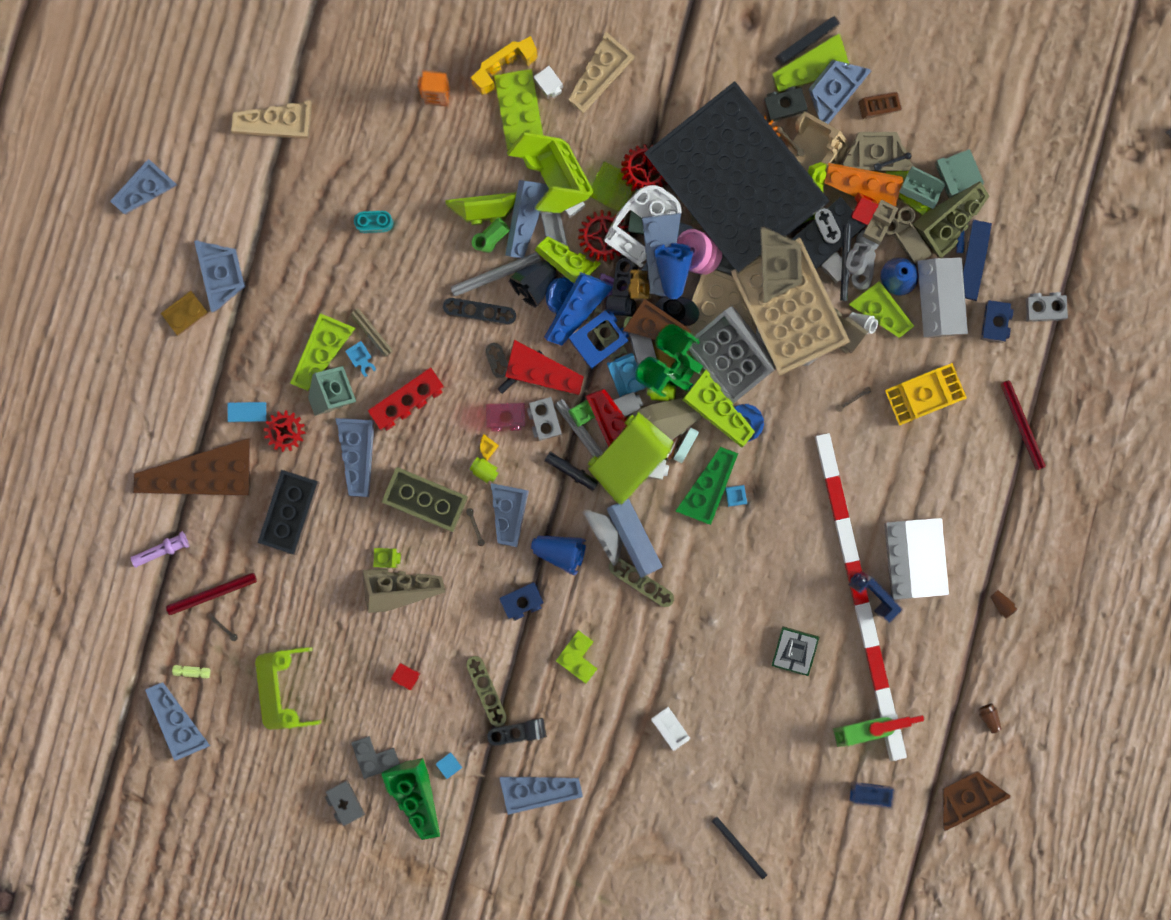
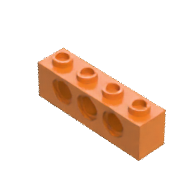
[418,71,450,106]

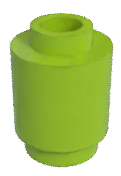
[647,382,676,401]
[469,457,499,484]

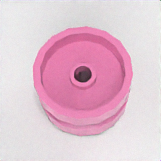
[677,229,722,275]

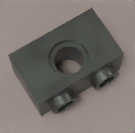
[764,86,808,122]

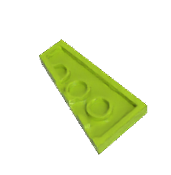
[772,33,849,93]
[290,313,356,391]
[682,370,755,448]

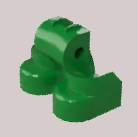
[635,324,703,397]

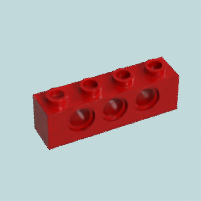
[368,368,445,431]

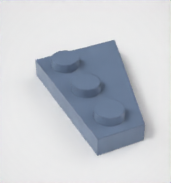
[491,483,529,547]

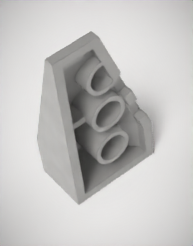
[584,510,623,566]

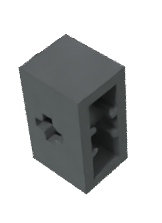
[325,780,365,826]

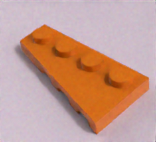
[824,163,903,207]

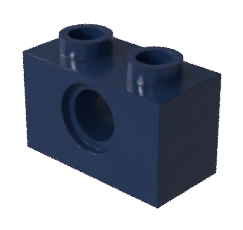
[980,300,1013,343]
[499,582,544,621]

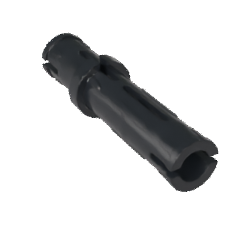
[544,451,599,492]

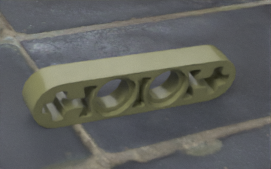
[587,308,628,362]
[609,558,674,607]
[466,656,507,727]

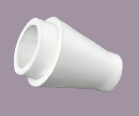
[849,312,878,334]

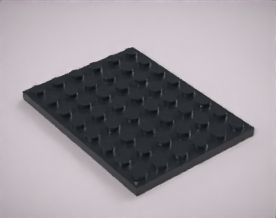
[644,81,830,274]

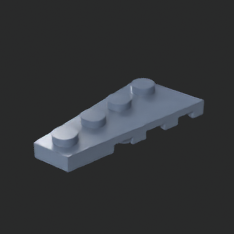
[505,180,549,258]
[642,213,681,294]
[336,418,374,497]
[145,682,210,761]

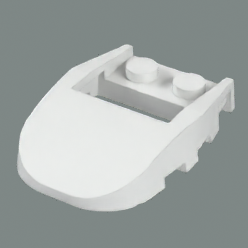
[604,185,681,267]

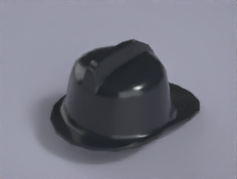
[655,296,700,326]

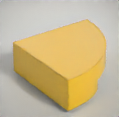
[480,434,499,461]

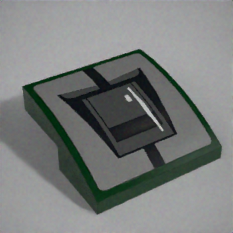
[771,626,820,676]

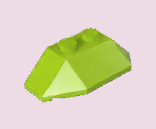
[445,192,517,225]

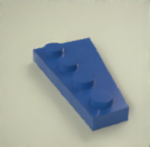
[544,272,613,346]

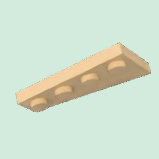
[569,32,634,113]
[231,100,311,139]

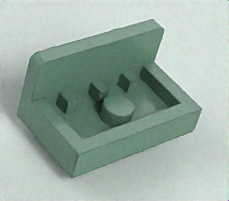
[899,166,946,209]

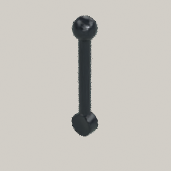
[874,152,912,171]

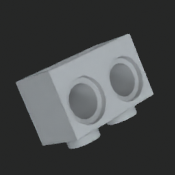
[1025,292,1068,322]
[527,397,562,441]

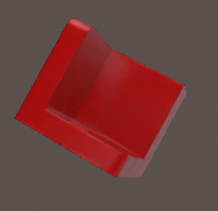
[851,192,879,225]
[391,663,421,691]

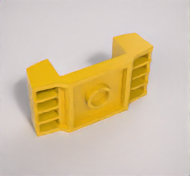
[471,36,538,95]
[885,363,967,426]

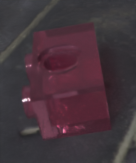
[486,403,525,432]

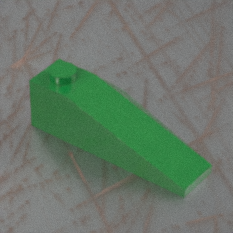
[381,758,440,840]

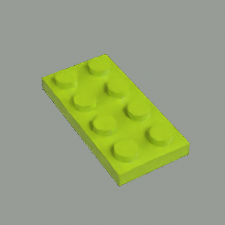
[494,69,543,151]

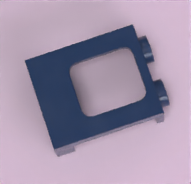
[848,571,903,623]
[849,781,894,808]

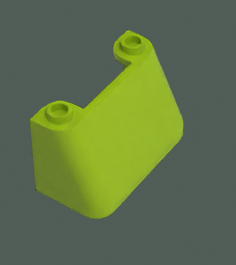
[587,412,673,505]

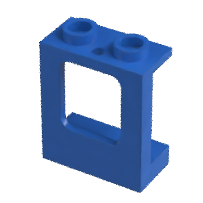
[569,310,629,370]

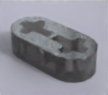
[486,343,508,379]

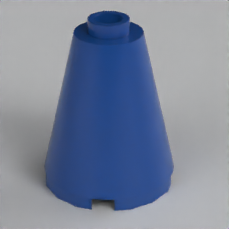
[655,243,693,299]
[880,257,919,296]
[531,535,586,576]

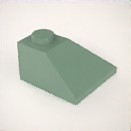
[308,366,356,416]

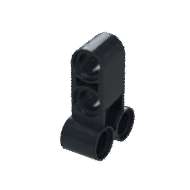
[606,258,638,317]
[487,718,547,746]

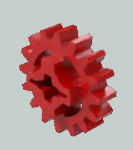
[264,410,306,452]

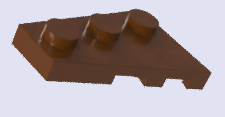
[623,299,692,340]

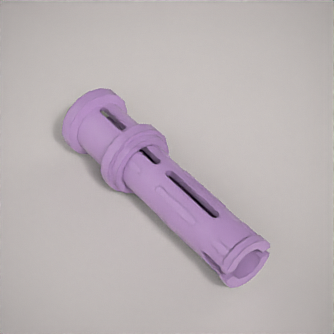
[130,531,189,568]

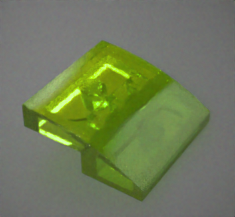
[590,162,639,212]

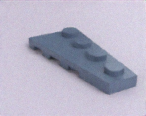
[499,777,583,815]

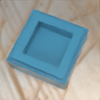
[725,485,747,507]
[436,752,463,779]

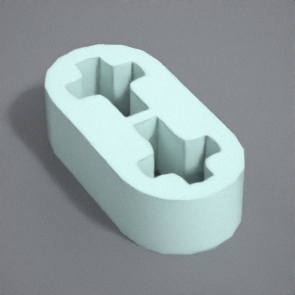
[674,428,699,464]

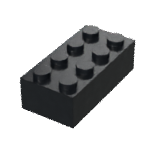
[791,197,866,270]
[257,469,320,555]

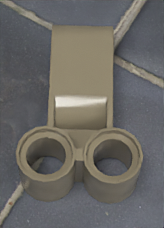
[885,207,931,266]

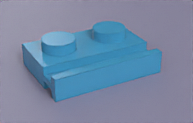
[607,353,646,397]

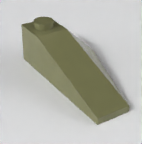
[913,181,989,258]

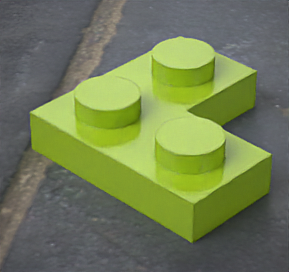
[556,630,598,684]

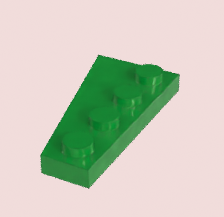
[675,447,739,525]

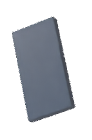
[607,499,663,578]

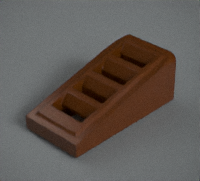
[858,92,902,119]

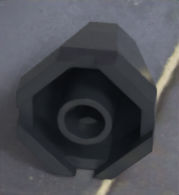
[509,260,557,308]

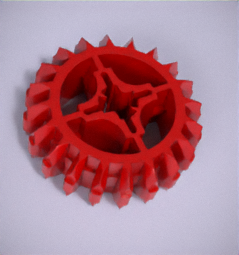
[620,144,668,192]
[578,210,629,262]

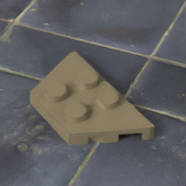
[842,132,913,171]
[761,227,802,302]

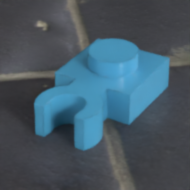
[345,341,376,377]

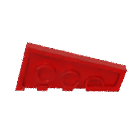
[505,340,584,395]
[586,388,627,447]

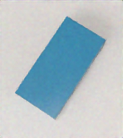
[228,402,267,422]

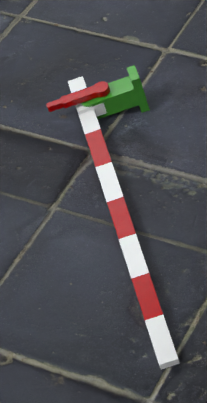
[815,433,924,761]

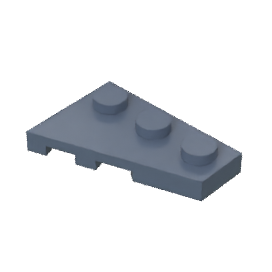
[110,159,177,215]

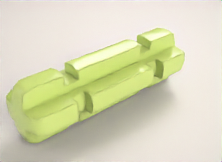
[172,665,211,678]

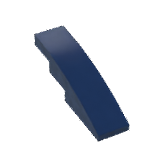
[963,219,992,301]

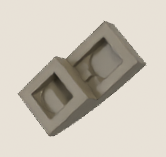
[863,200,898,245]

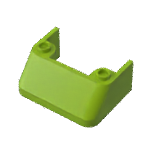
[507,132,593,213]
[255,647,321,730]

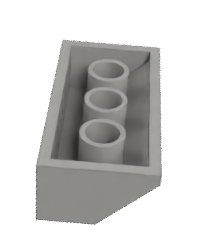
[918,258,968,338]

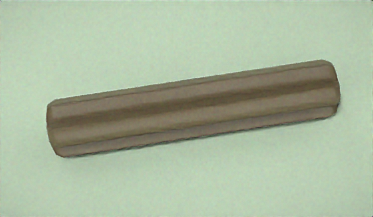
[351,308,392,357]

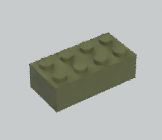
[382,467,468,533]

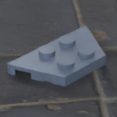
[809,60,871,124]
[194,240,245,313]

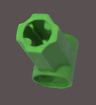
[472,218,510,253]

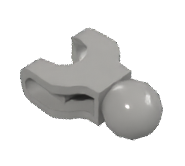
[846,229,879,290]

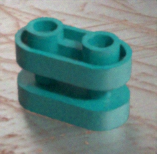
[354,211,393,234]

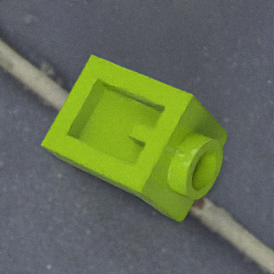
[373,548,401,568]

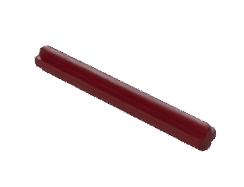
[1000,380,1046,470]
[166,573,257,615]

